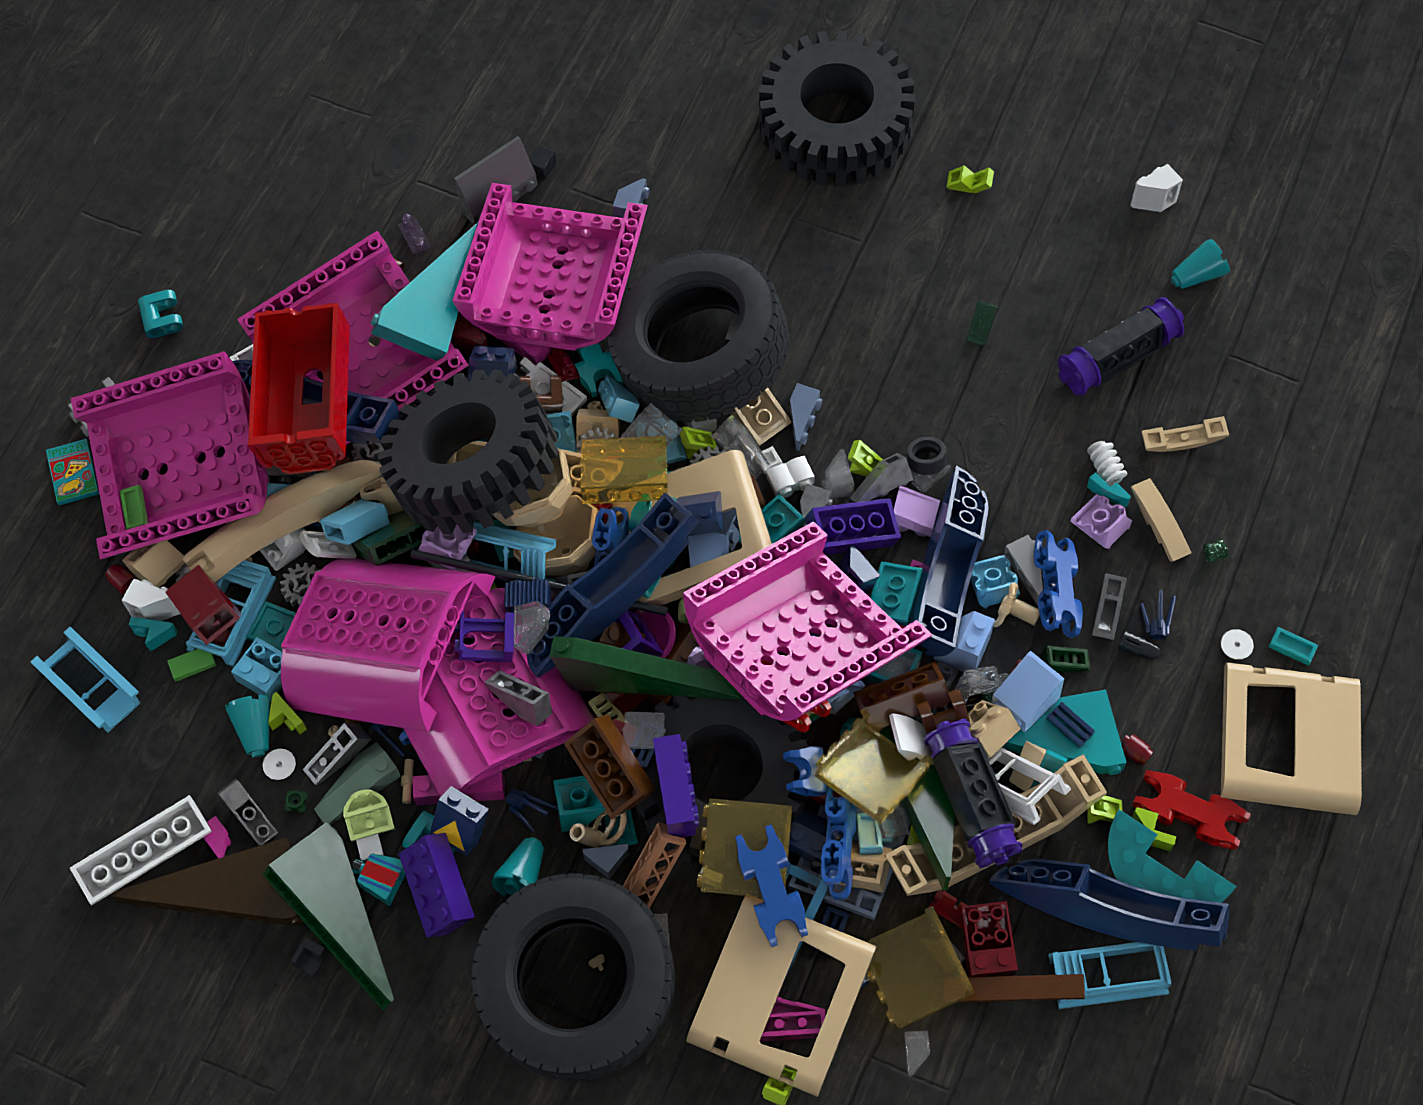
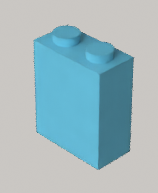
[320,499,390,545]

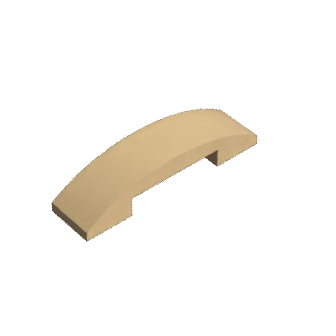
[1142,416,1229,452]

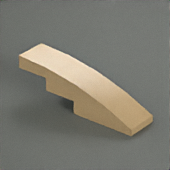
[1131,478,1191,562]

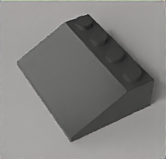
[454,136,537,225]

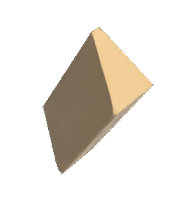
[1009,741,1047,791]

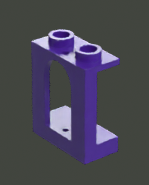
[614,609,663,657]
[455,611,514,662]

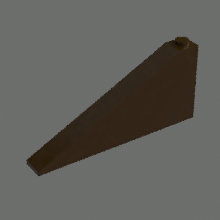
[111,837,304,926]

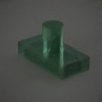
[966,300,998,346]

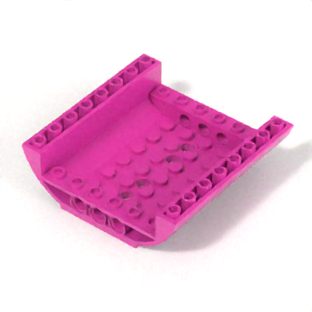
[453,183,647,351]
[237,231,469,445]
[71,351,269,559]
[683,522,932,721]
[281,558,495,732]
[401,588,594,797]

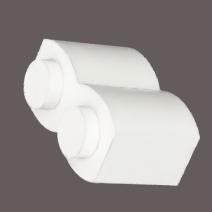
[766,456,814,498]

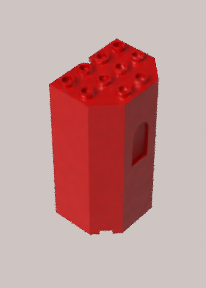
[248,303,350,474]

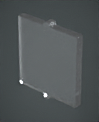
[622,712,666,749]

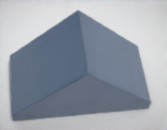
[583,844,629,879]

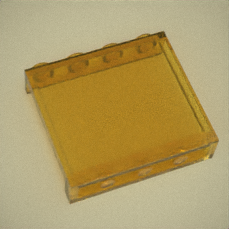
[581,436,668,504]
[814,713,933,824]
[697,799,792,897]
[866,906,974,1029]

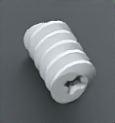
[1087,441,1127,487]

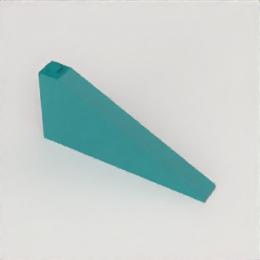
[370,221,479,361]
[1002,689,1126,775]

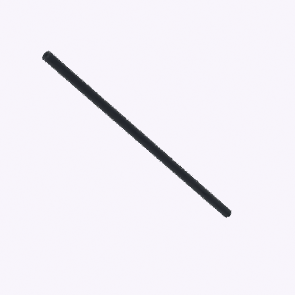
[410,549,667,616]

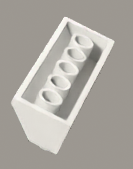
[70,795,212,905]

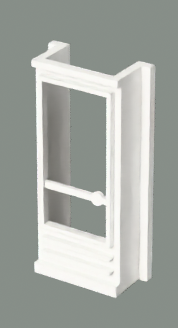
[987,747,1071,825]

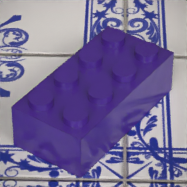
[804,498,901,555]
[653,734,699,837]
[399,833,475,938]

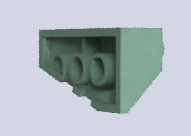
[314,742,401,825]

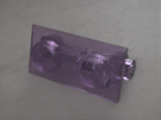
[398,214,431,255]

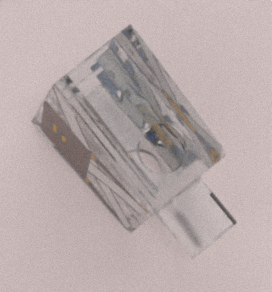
[954,666,1009,706]

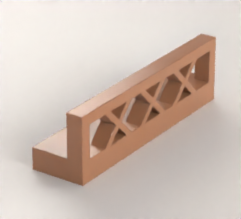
[623,822,686,909]

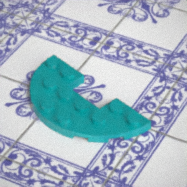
[1108,809,1236,903]

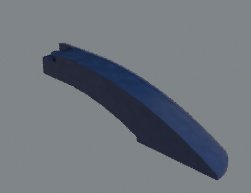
[232,360,399,445]
[909,466,989,657]
[527,492,700,678]
[989,859,1229,951]

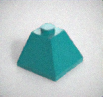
[553,776,605,832]

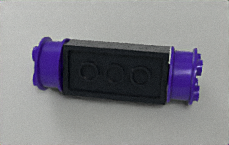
[1058,297,1184,396]
[924,719,1023,868]

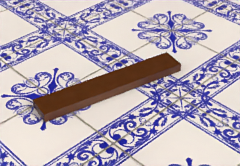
[944,974,1085,1003]

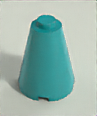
[1171,239,1230,289]
[225,695,270,758]
[491,837,544,896]

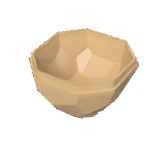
[492,448,573,528]
[513,495,599,577]

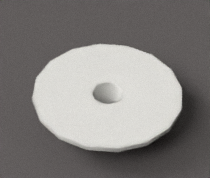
[1221,630,1254,659]
[263,749,296,780]

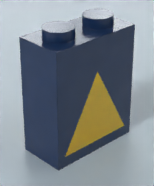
[429,786,489,856]

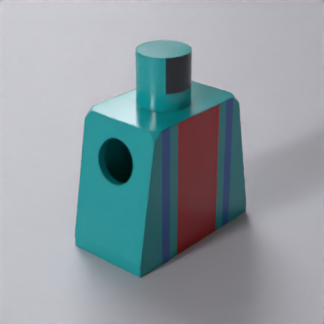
[351,853,405,906]

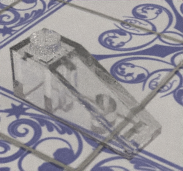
[711,415,770,479]

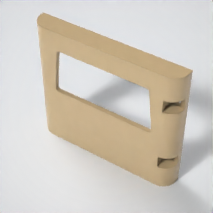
[608,450,772,613]
[1221,662,1362,815]
[686,894,877,1097]

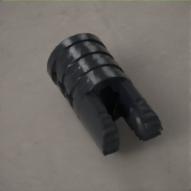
[1119,631,1160,660]

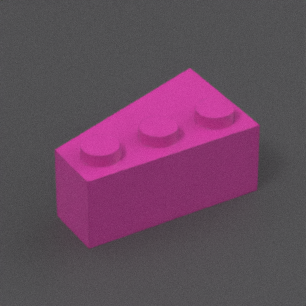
[760,997,825,1042]

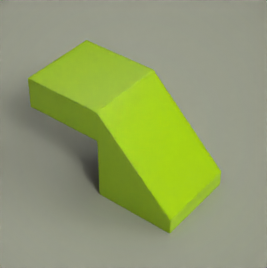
[946,166,994,193]
[1132,807,1176,852]

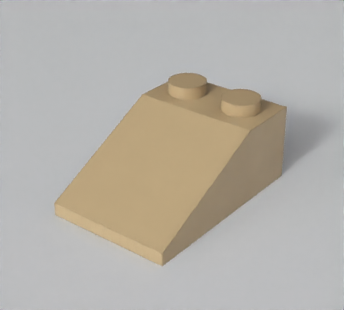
[730,388,792,446]

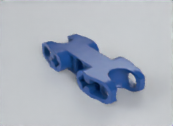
[592,506,629,566]
[1034,530,1083,638]
[783,747,883,798]
[821,781,856,900]
[735,824,808,948]

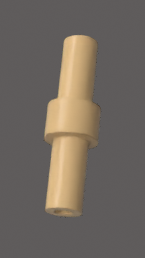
[401,759,414,804]

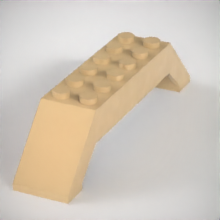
[885,754,1107,896]

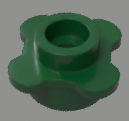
[284,791,308,813]

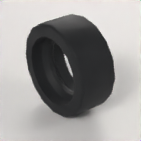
[907,437,947,475]

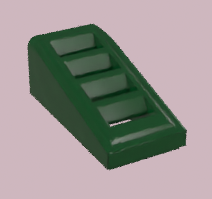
[1041,646,1090,672]

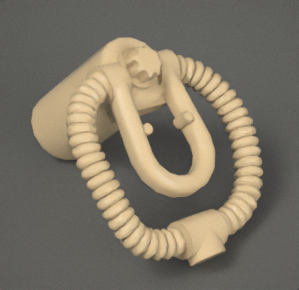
[993,583,1040,627]
[570,810,627,848]

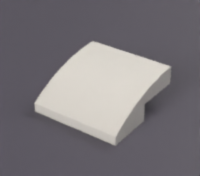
[299,531,356,558]
[889,714,934,767]

